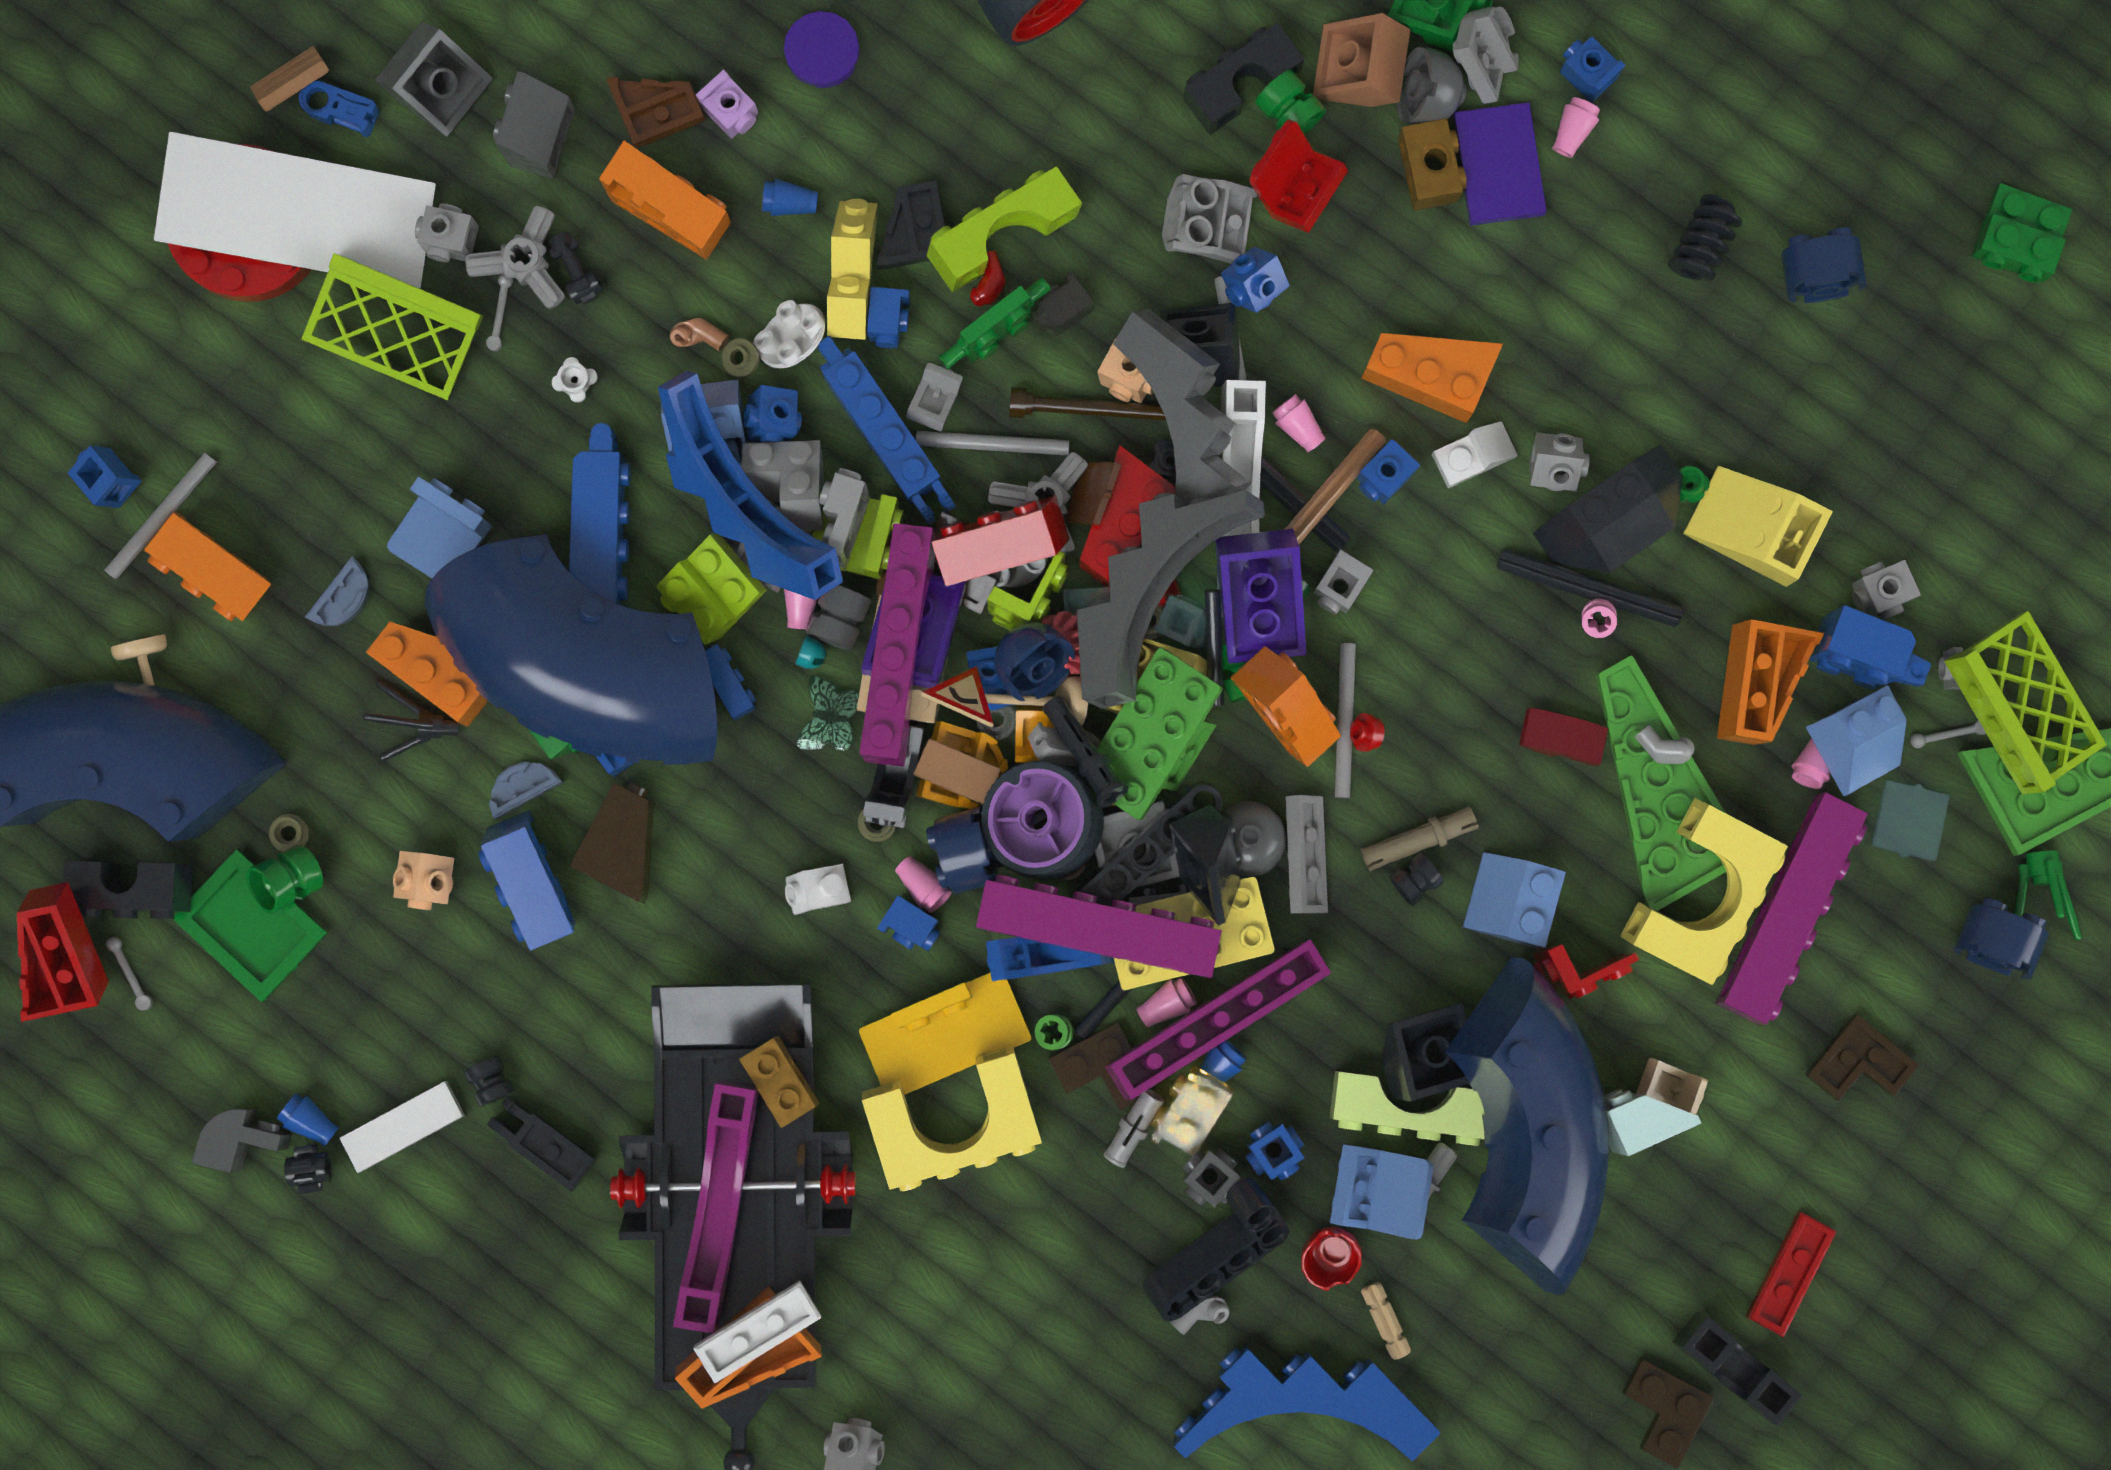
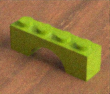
[927,166,1082,293]

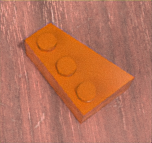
[599,141,731,260]
[1361,333,1503,423]
[144,512,272,622]
[1717,619,1824,745]
[366,622,488,727]
[1231,646,1341,767]
[675,1286,822,1409]

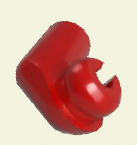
[970,251,1006,307]

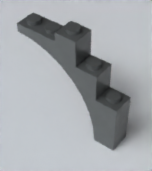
[1113,309,1251,504]
[1077,489,1265,709]

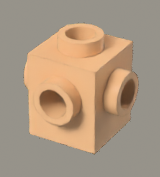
[1097,339,1153,403]
[393,851,454,910]

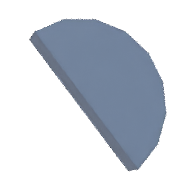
[305,556,370,626]
[489,762,564,820]

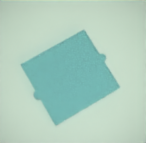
[1871,780,1950,862]

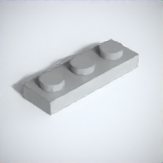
[1286,795,1328,914]

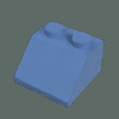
[1806,685,1907,796]
[1462,852,1566,949]

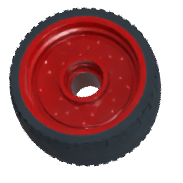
[978,0,1088,46]

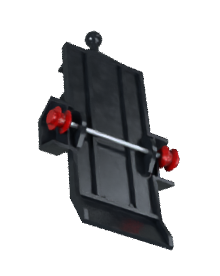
[610,982,856,1470]

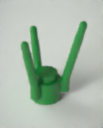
[2014,851,2082,940]

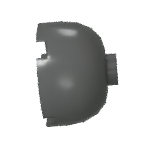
[1396,47,1466,125]
[1219,801,1286,878]

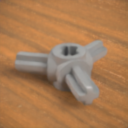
[466,206,565,309]
[988,452,1088,555]

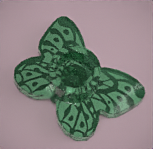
[796,676,859,751]

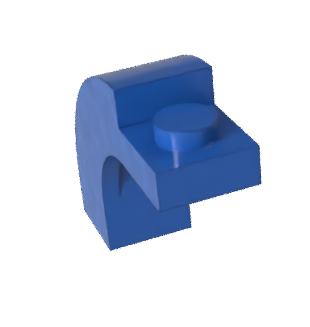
[986,937,1115,981]

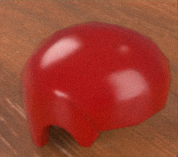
[1301,1226,1362,1291]

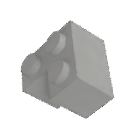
[742,440,824,530]

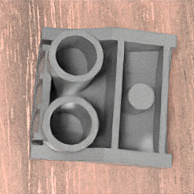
[1162,174,1257,264]

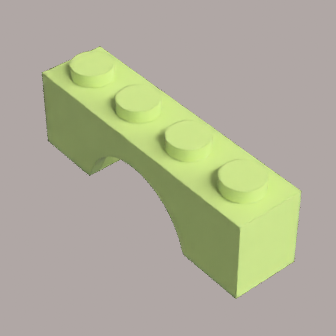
[1329,1071,1485,1146]

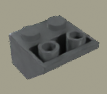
[493,71,576,179]

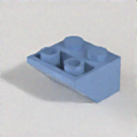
[661,380,748,468]

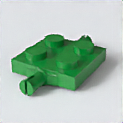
[938,277,1051,369]

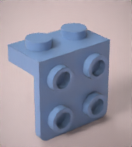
[387,477,492,578]
[1330,1144,1433,1240]

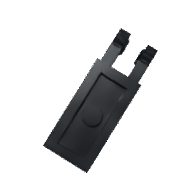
[487,1096,597,1192]

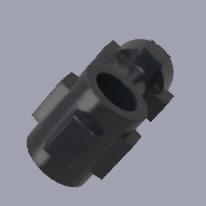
[549,232,604,305]

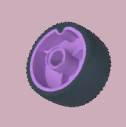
[981,761,1104,879]

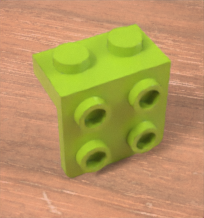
[812,494,904,579]
[987,551,1068,630]

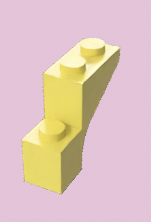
[827,199,878,340]

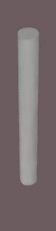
[916,431,1070,455]
[104,453,217,580]
[1335,643,1356,798]

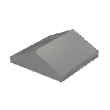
[1094,800,1180,889]

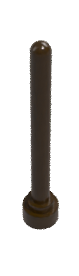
[1009,387,1166,421]

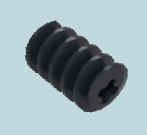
[1667,194,1743,280]

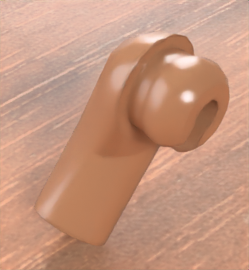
[670,318,730,352]

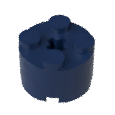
[1781,227,1867,303]
[926,806,1004,894]
[1954,898,2049,980]

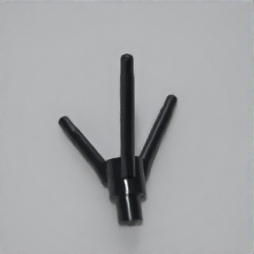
[363,680,458,761]

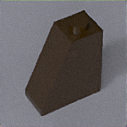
[570,781,654,904]

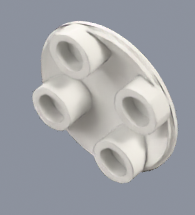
[754,300,825,368]

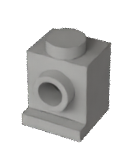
[1313,550,1374,615]

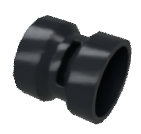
[1389,852,1444,907]
[463,1055,516,1107]

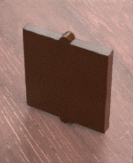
[1064,462,1121,525]

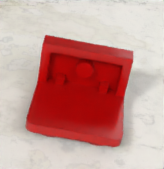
[1250,119,1348,233]
[1533,944,1639,999]

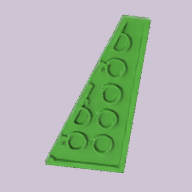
[1596,655,1726,911]
[1957,728,2111,856]

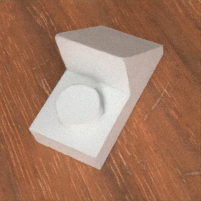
[1432,421,1518,488]

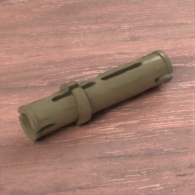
[1360,806,1479,872]

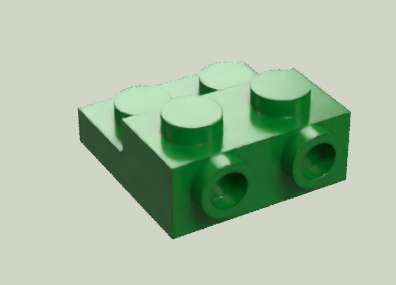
[1387,0,1493,52]
[1971,183,2073,283]

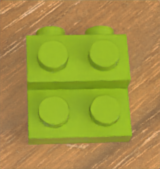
[656,533,767,645]

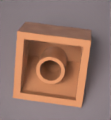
[1313,13,1410,107]

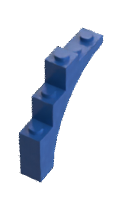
[658,371,843,600]
[1173,1345,1441,1461]

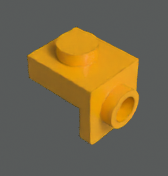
[1015,705,1055,763]

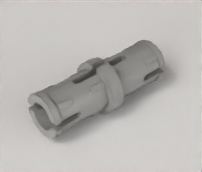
[1103,1089,1165,1168]

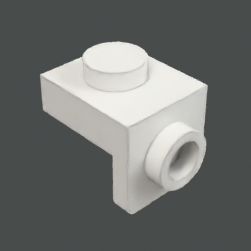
[785,864,851,915]

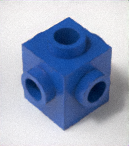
[1221,246,1290,313]
[743,385,802,443]
[1245,1121,1305,1181]

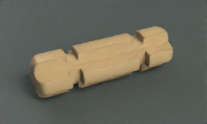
[1361,1282,1411,1360]

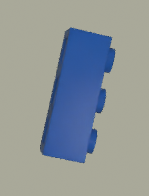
[705,644,757,721]

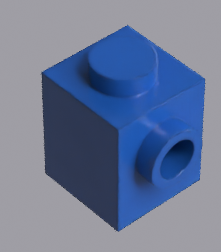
[1356,439,1420,505]

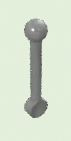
[486,273,513,352]
[1910,720,1986,748]
[106,936,153,1010]

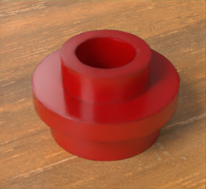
[1350,713,1384,752]

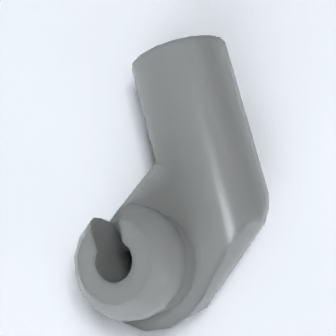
[1634,725,1695,764]
[1170,1295,1230,1335]

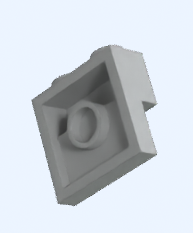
[819,468,870,569]

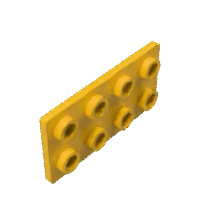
[859,972,1031,1095]

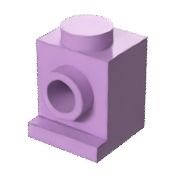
[696,69,759,139]

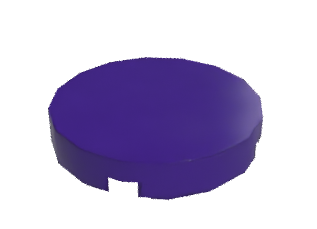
[784,11,860,88]

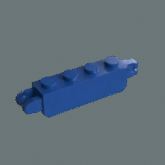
[817,336,956,525]
[569,422,631,605]

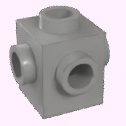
[415,204,479,263]
[1529,432,1589,491]
[1852,560,1921,620]
[824,1418,885,1470]

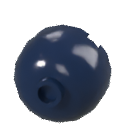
[994,622,1075,701]

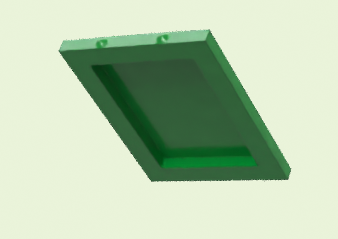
[173,849,328,1003]

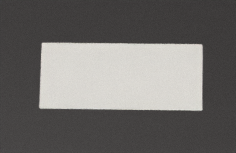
[154,132,436,288]

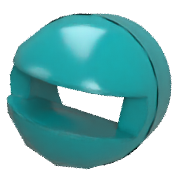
[795,635,827,669]

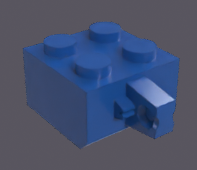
[1809,605,1931,690]

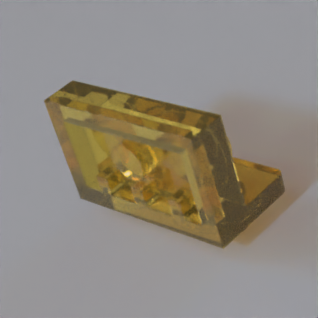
[1150,1065,1235,1155]

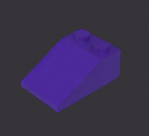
[1215,529,1306,664]

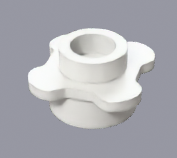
[552,357,598,403]

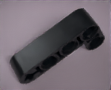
[1143,1178,1289,1321]

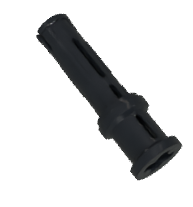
[1042,696,1129,807]

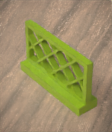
[301,253,484,400]
[1944,611,2107,795]

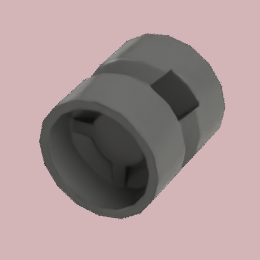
[805,585,872,652]

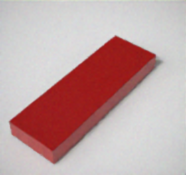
[1745,1211,1837,1337]

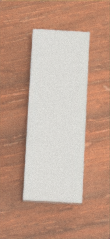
[340,1081,465,1173]
[693,1281,821,1383]

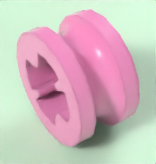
[1582,599,1617,638]

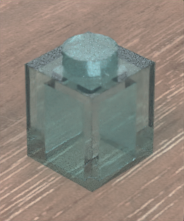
[1155,595,1206,647]

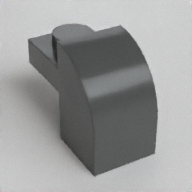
[192,1108,292,1173]

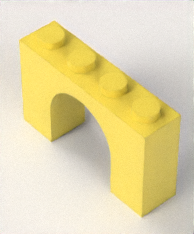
[1620,798,1788,985]
[862,1046,1042,1191]

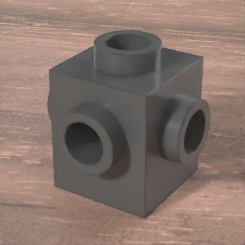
[1182,1148,1240,1208]

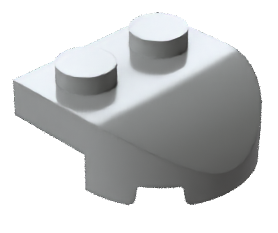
[1453,7,1519,104]

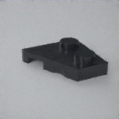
[877,180,945,270]

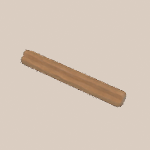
[1284,429,1386,544]

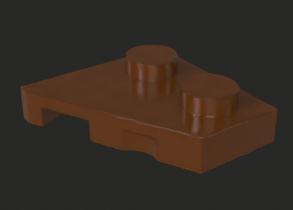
[606,77,705,149]

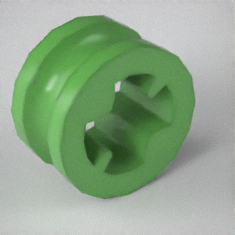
[1035,1014,1074,1050]

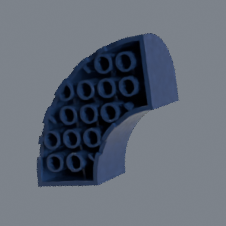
[424,534,717,765]
[0,680,287,842]
[1445,957,1609,1295]

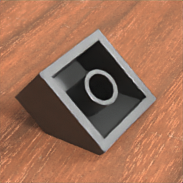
[375,21,493,137]

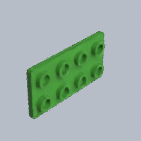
[1097,648,1223,820]

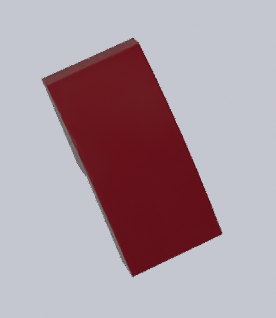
[1519,708,1608,766]

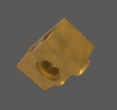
[1398,118,1467,211]
[739,1036,820,1128]

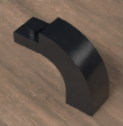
[863,719,927,828]

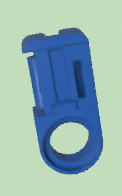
[299,81,380,137]

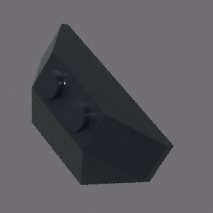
[1532,444,1683,573]

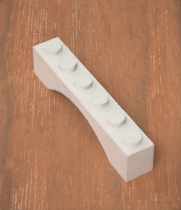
[1217,380,1266,617]

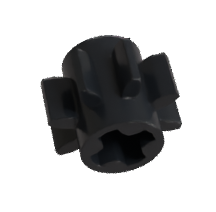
[284,1145,332,1194]

